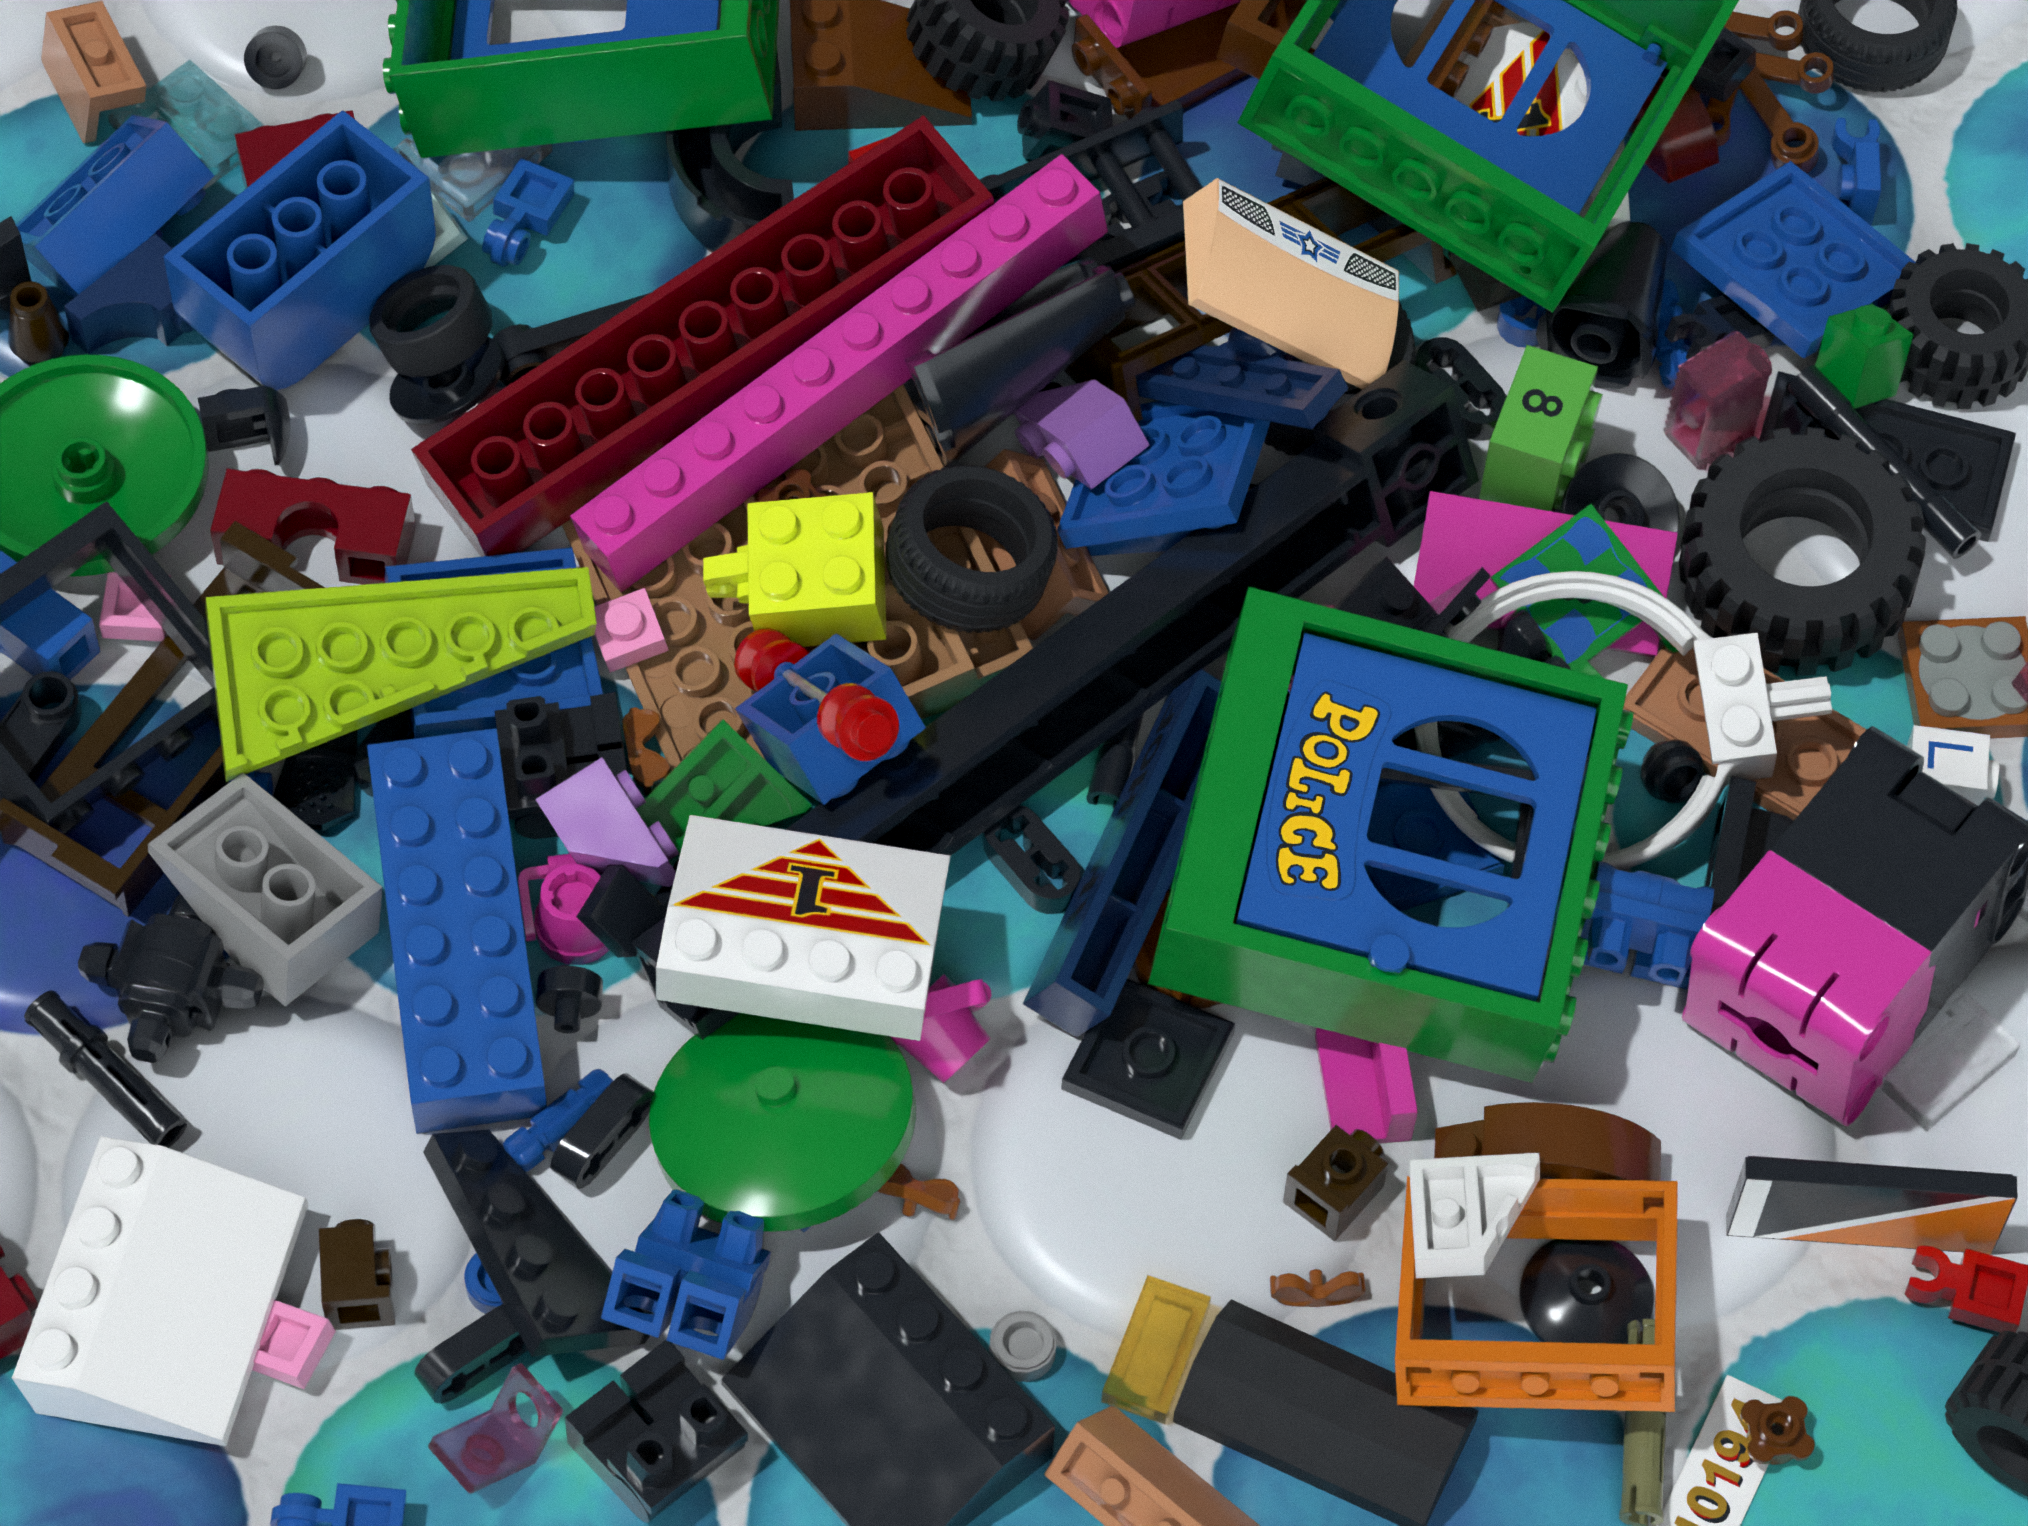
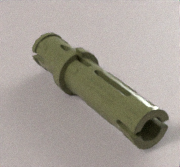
[1619,1319,1667,1526]

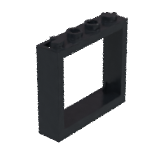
[0,501,219,835]

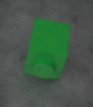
[1815,304,1914,409]

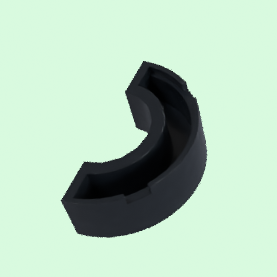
[666,51,794,251]

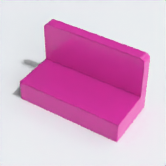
[1315,1028,1418,1144]

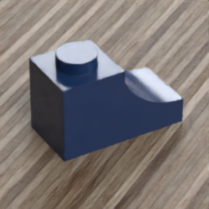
[64,234,194,355]

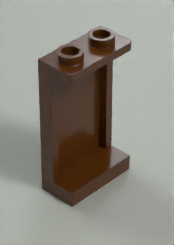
[1071,0,1307,119]

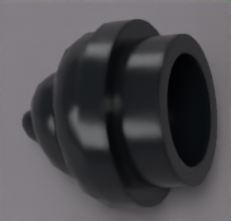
[1640,739,1704,803]

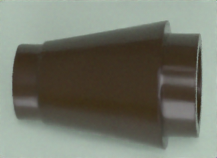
[8,281,69,365]

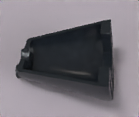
[903,257,1136,466]

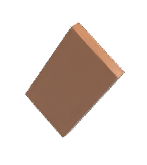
[1623,646,1867,820]

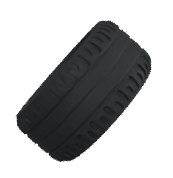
[1798,0,1957,92]
[885,465,1058,633]

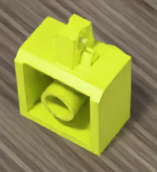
[703,492,887,647]

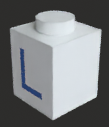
[1907,725,1999,806]

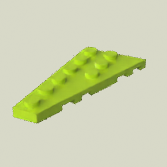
[206,567,597,782]

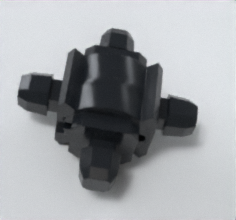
[78,893,264,1063]

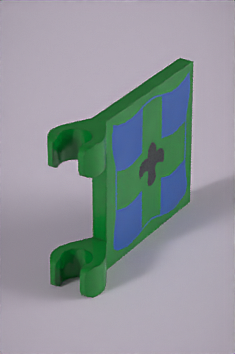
[1490,504,1679,678]

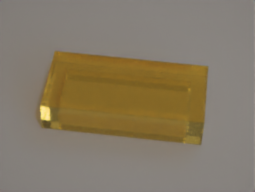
[1101,1275,1211,1424]

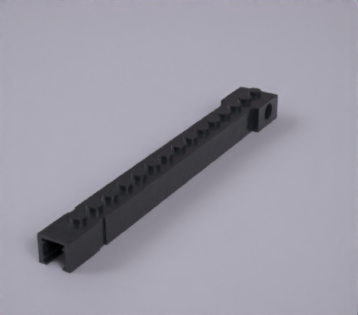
[631,360,1479,1040]

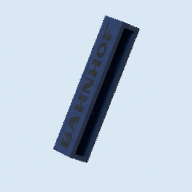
[1023,669,1221,1037]

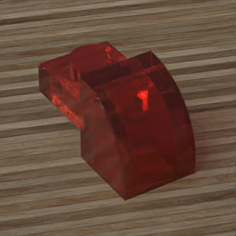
[1628,77,1719,184]

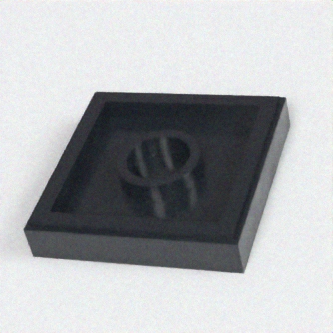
[1061,978,1235,1140]

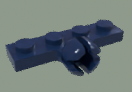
[1135,327,1348,429]

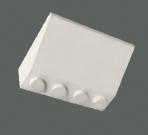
[12,1136,309,1446]

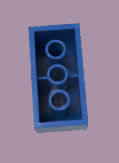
[163,110,436,390]

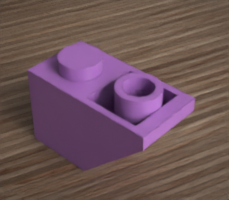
[1013,380,1149,490]
[536,757,679,887]

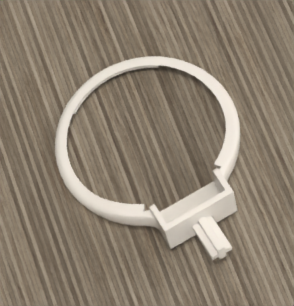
[1414,571,1832,870]

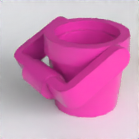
[518,853,610,965]
[890,974,991,1083]

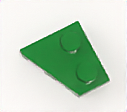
[636,719,812,857]

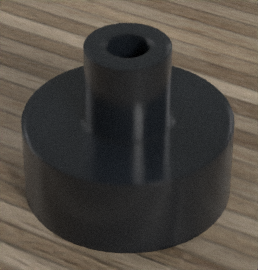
[244,25,307,89]
[536,966,603,1034]

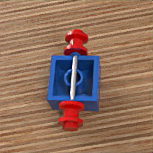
[734,628,926,805]

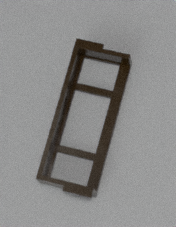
[1064,177,1457,422]
[0,521,325,917]

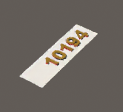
[1657,1375,1784,1526]

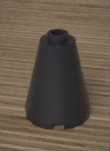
[1536,222,1667,389]

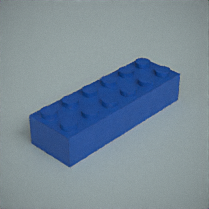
[367,728,547,1134]

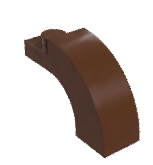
[1434,1102,1661,1181]

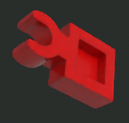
[1904,1245,2028,1333]

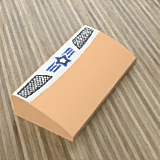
[1183,178,1399,390]

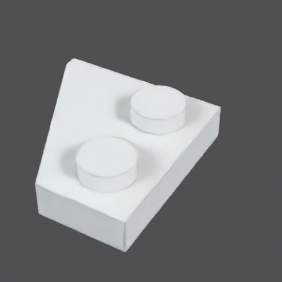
[1409,1153,1540,1278]

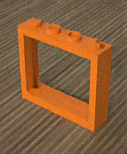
[1395,1176,1678,1412]

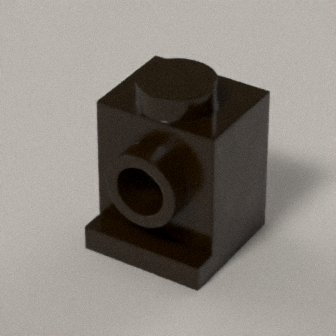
[1283,1125,1388,1241]
[319,1219,395,1330]

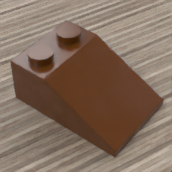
[790,0,972,131]

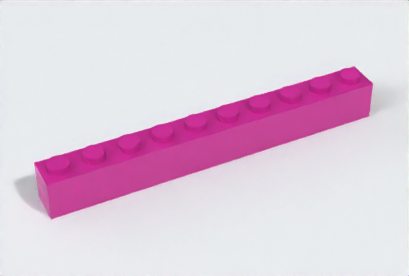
[570,154,1108,593]

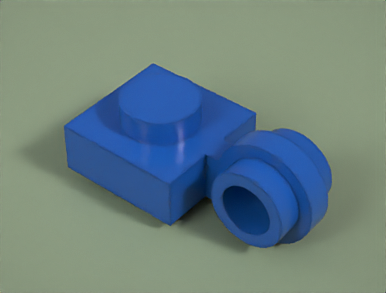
[482,158,574,267]
[270,1483,407,1526]

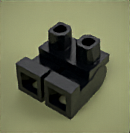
[495,692,627,839]
[565,1339,748,1523]

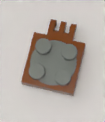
[1898,616,2028,739]

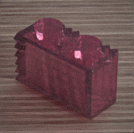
[1663,331,1772,470]

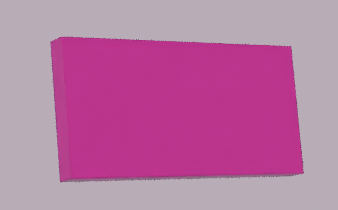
[1414,491,1678,658]

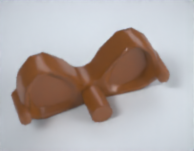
[622,707,671,795]
[878,1163,960,1220]
[1270,1269,1366,1307]

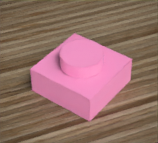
[99,572,171,641]
[594,588,669,673]
[252,1300,336,1389]

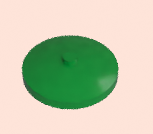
[0,354,209,577]
[649,1013,916,1232]

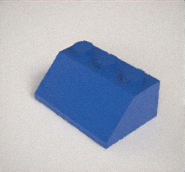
[16,115,214,297]

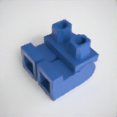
[1581,861,1715,990]
[601,1190,771,1360]

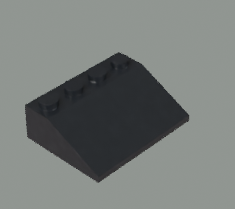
[721,1232,1055,1526]

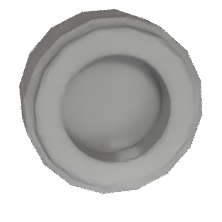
[989,1311,1057,1382]

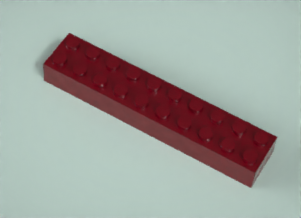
[411,115,994,557]

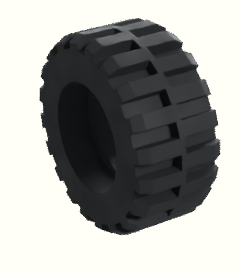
[1679,427,1926,676]

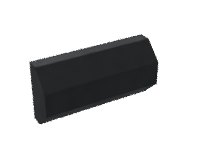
[1173,1299,1479,1526]

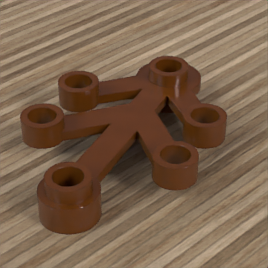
[1679,10,1834,173]

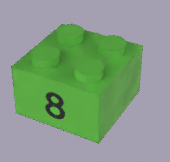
[1479,345,1603,512]

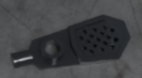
[273,730,358,831]

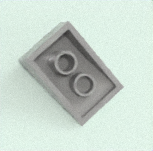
[148,773,383,1007]

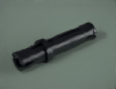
[24,990,187,1148]

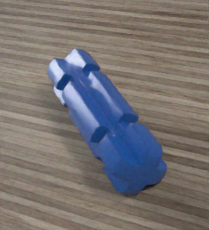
[1656,279,1696,390]
[503,1069,613,1172]

